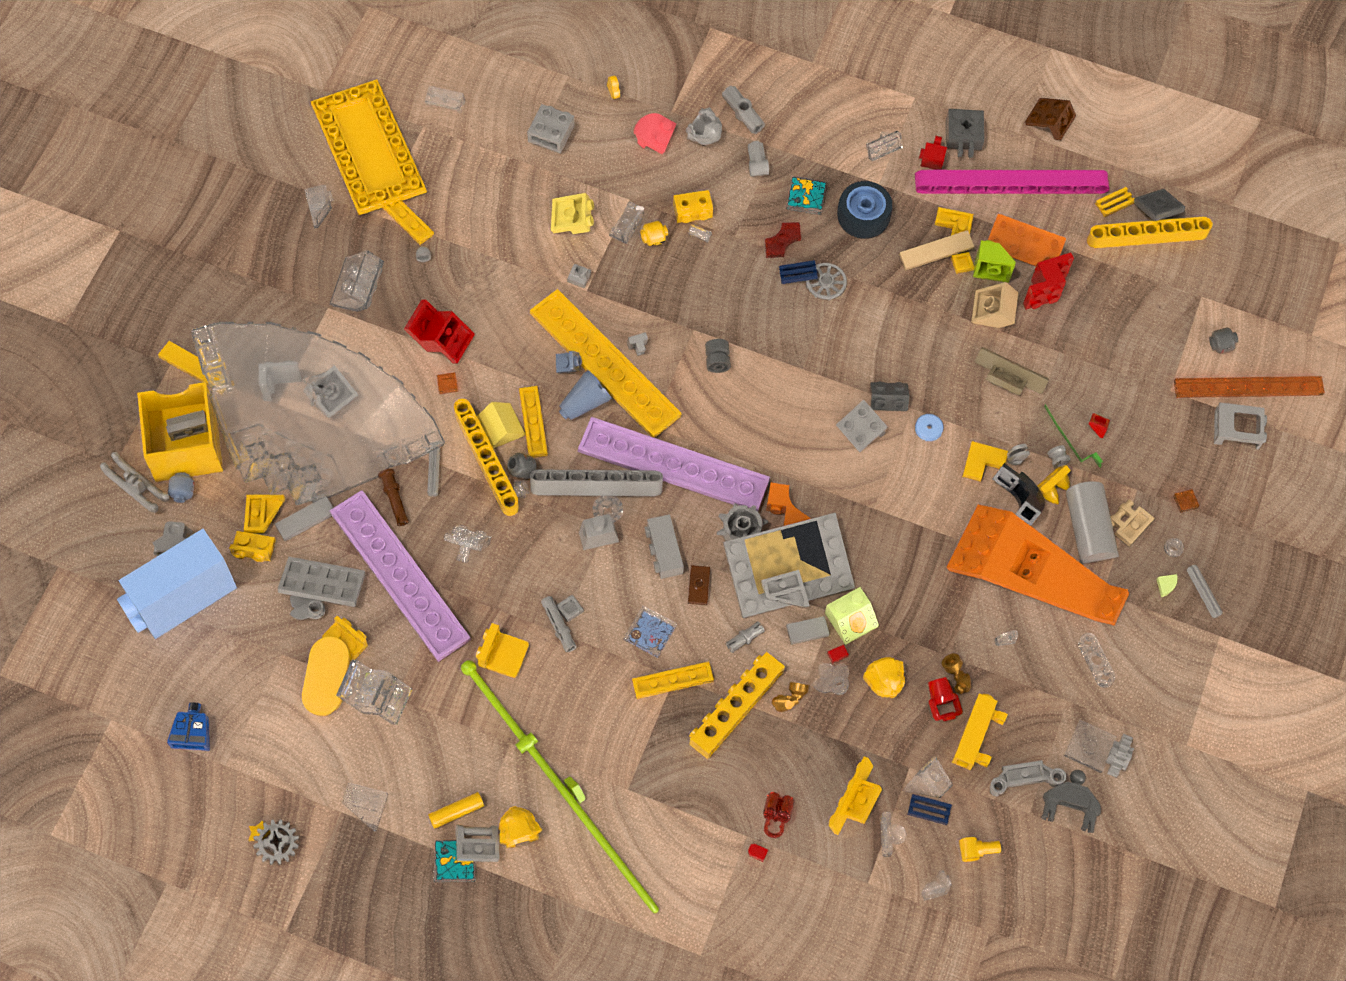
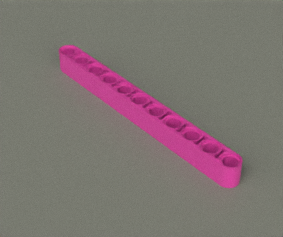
[915,170,1109,194]

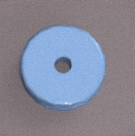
[915,414,943,441]

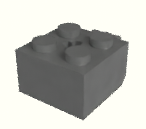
[945,109,984,158]

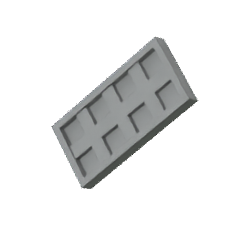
[278,557,365,607]

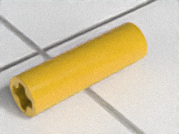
[428,792,484,829]

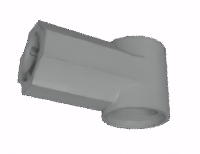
[748,141,769,177]

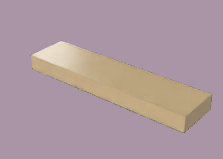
[899,230,974,271]

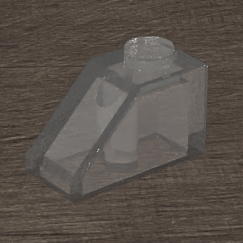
[304,184,334,229]

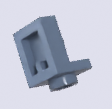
[556,351,582,373]

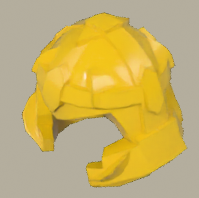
[863,657,905,698]
[499,806,542,848]

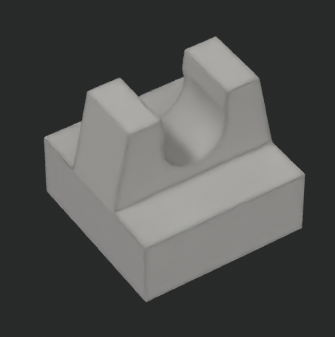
[567,264,591,288]
[627,332,648,356]

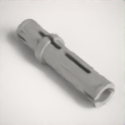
[541,596,577,652]

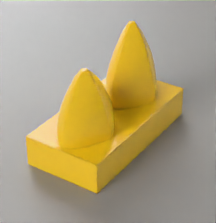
[1037,465,1071,505]

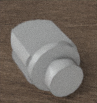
[1007,444,1030,465]

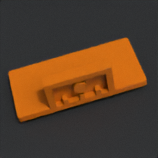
[988,214,1066,266]

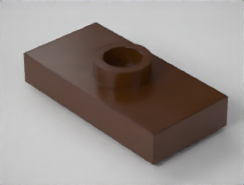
[688,565,710,605]

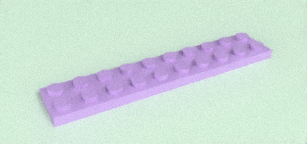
[578,417,770,512]
[330,490,471,662]

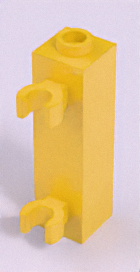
[952,693,1008,770]

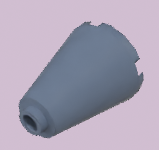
[559,370,611,420]

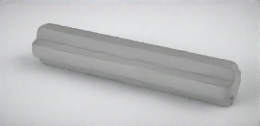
[427,443,440,497]
[1187,565,1223,618]

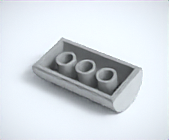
[1066,482,1119,564]

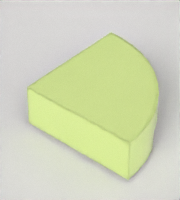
[1157,574,1177,597]

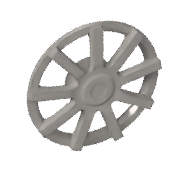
[806,263,847,300]

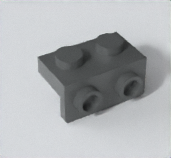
[870,381,910,411]

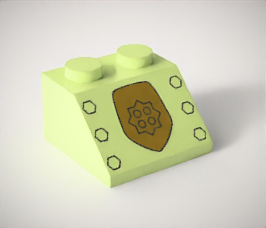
[825,587,879,645]

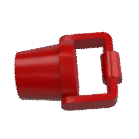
[928,677,963,722]

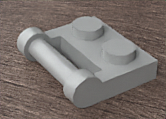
[455,825,499,862]

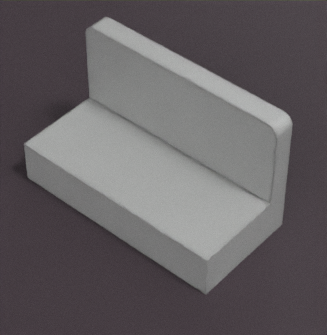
[166,410,208,441]

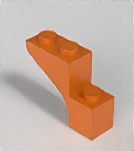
[766,482,811,526]

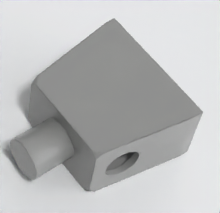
[579,514,619,550]

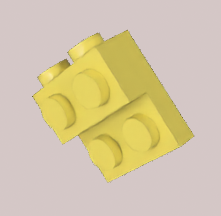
[551,193,594,234]

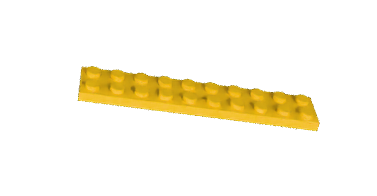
[530,289,682,438]

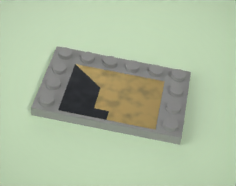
[723,513,855,618]

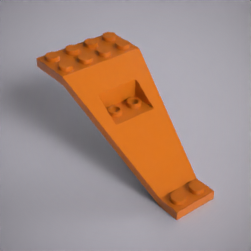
[947,504,1129,626]

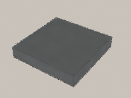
[1134,189,1186,221]

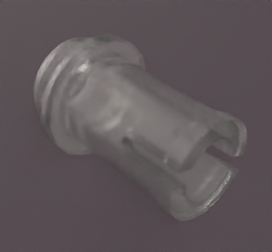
[688,224,712,243]

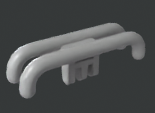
[100,452,169,513]

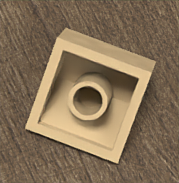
[971,282,1018,328]

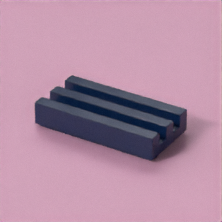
[779,260,818,284]
[907,794,952,825]

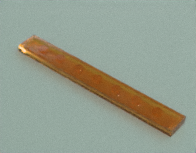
[1174,376,1325,398]

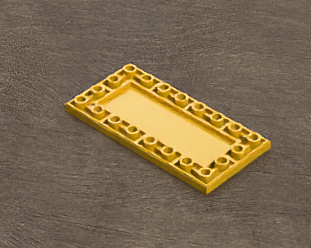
[310,79,427,215]

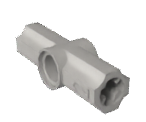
[722,86,765,134]

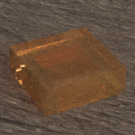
[437,372,458,394]
[1173,489,1199,513]

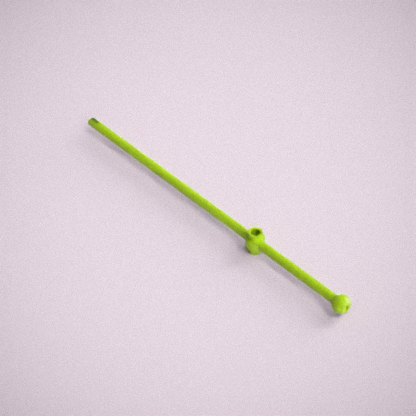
[461,660,659,913]

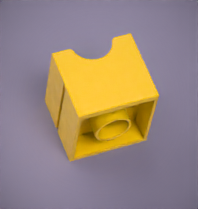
[137,382,223,482]

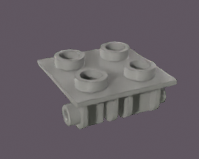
[836,400,888,452]

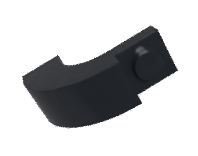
[992,463,1045,526]

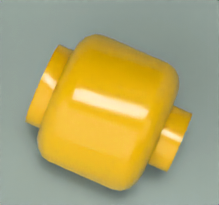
[640,221,668,247]

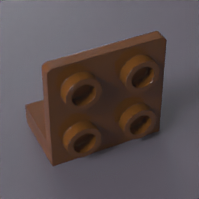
[1025,98,1076,141]

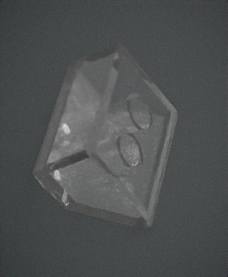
[329,250,384,312]

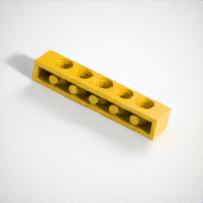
[689,651,785,760]

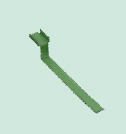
[1044,404,1103,468]

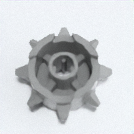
[717,503,768,541]

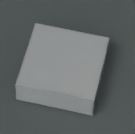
[556,595,584,622]

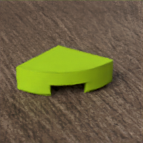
[564,776,586,803]

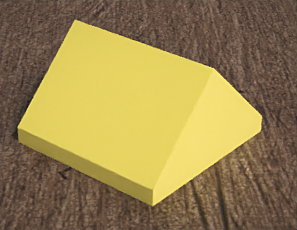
[477,402,525,449]

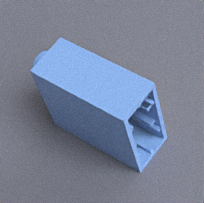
[117,529,237,639]

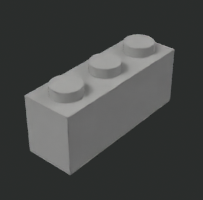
[644,514,684,579]

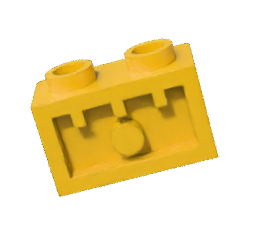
[229,531,276,562]
[322,616,368,663]

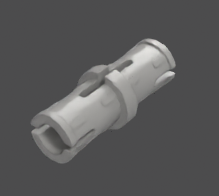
[726,621,765,653]

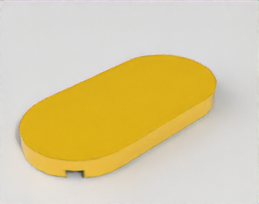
[302,636,350,716]

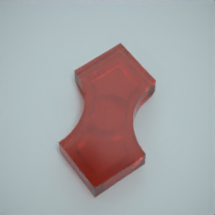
[765,222,801,258]

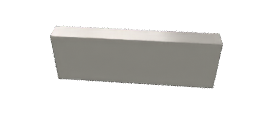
[275,496,333,541]

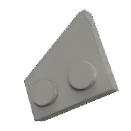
[761,570,810,607]

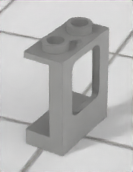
[1214,402,1267,450]

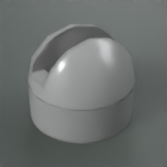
[416,246,431,262]

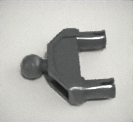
[1041,770,1101,833]

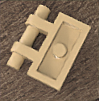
[1110,500,1155,547]

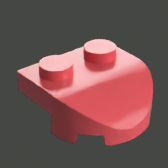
[634,113,676,154]

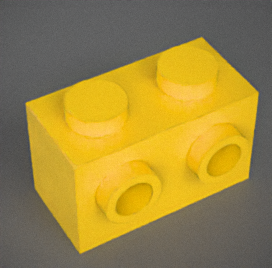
[673,190,713,223]

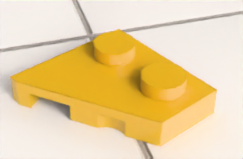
[244,495,285,533]

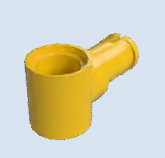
[959,837,1001,862]

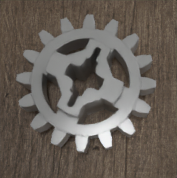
[1106,734,1134,778]
[253,819,299,865]

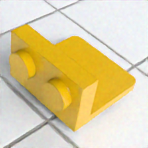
[476,623,529,678]

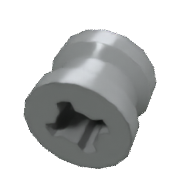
[1047,445,1071,468]

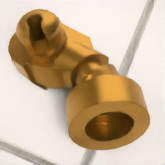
[941,653,971,694]
[772,682,809,712]

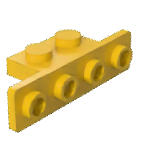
[829,756,882,835]

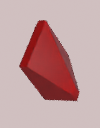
[1089,413,1110,439]

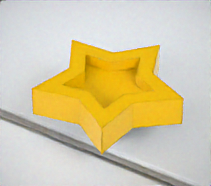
[248,820,271,842]

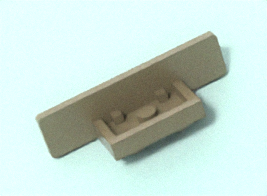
[975,347,1049,396]

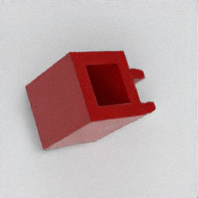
[919,136,947,170]

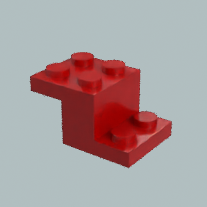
[1023,252,1074,310]
[404,299,475,364]

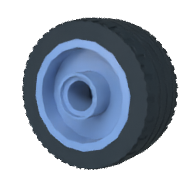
[837,181,893,239]

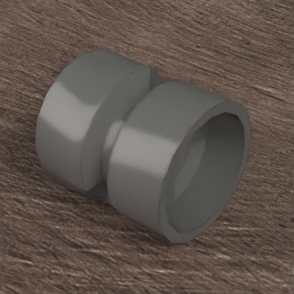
[705,339,731,373]

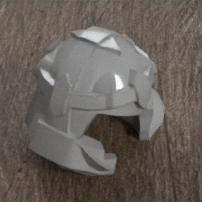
[685,107,722,145]

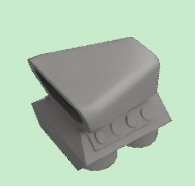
[152,521,195,556]

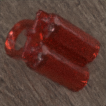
[763,792,795,838]

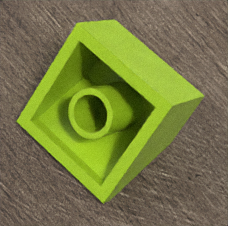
[973,240,1016,283]

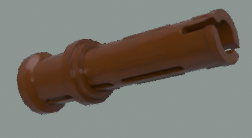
[378,469,409,526]

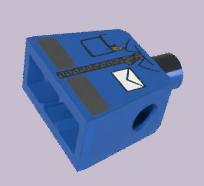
[167,702,210,751]

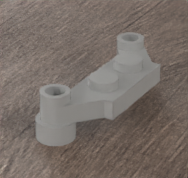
[990,760,1066,796]

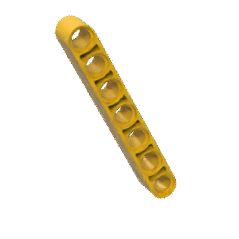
[1087,217,1213,248]
[454,399,519,516]

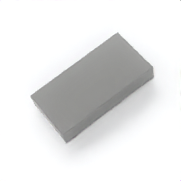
[786,616,830,645]

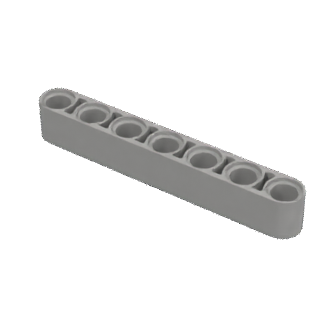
[530,469,663,496]

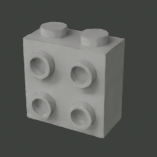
[527,104,575,153]

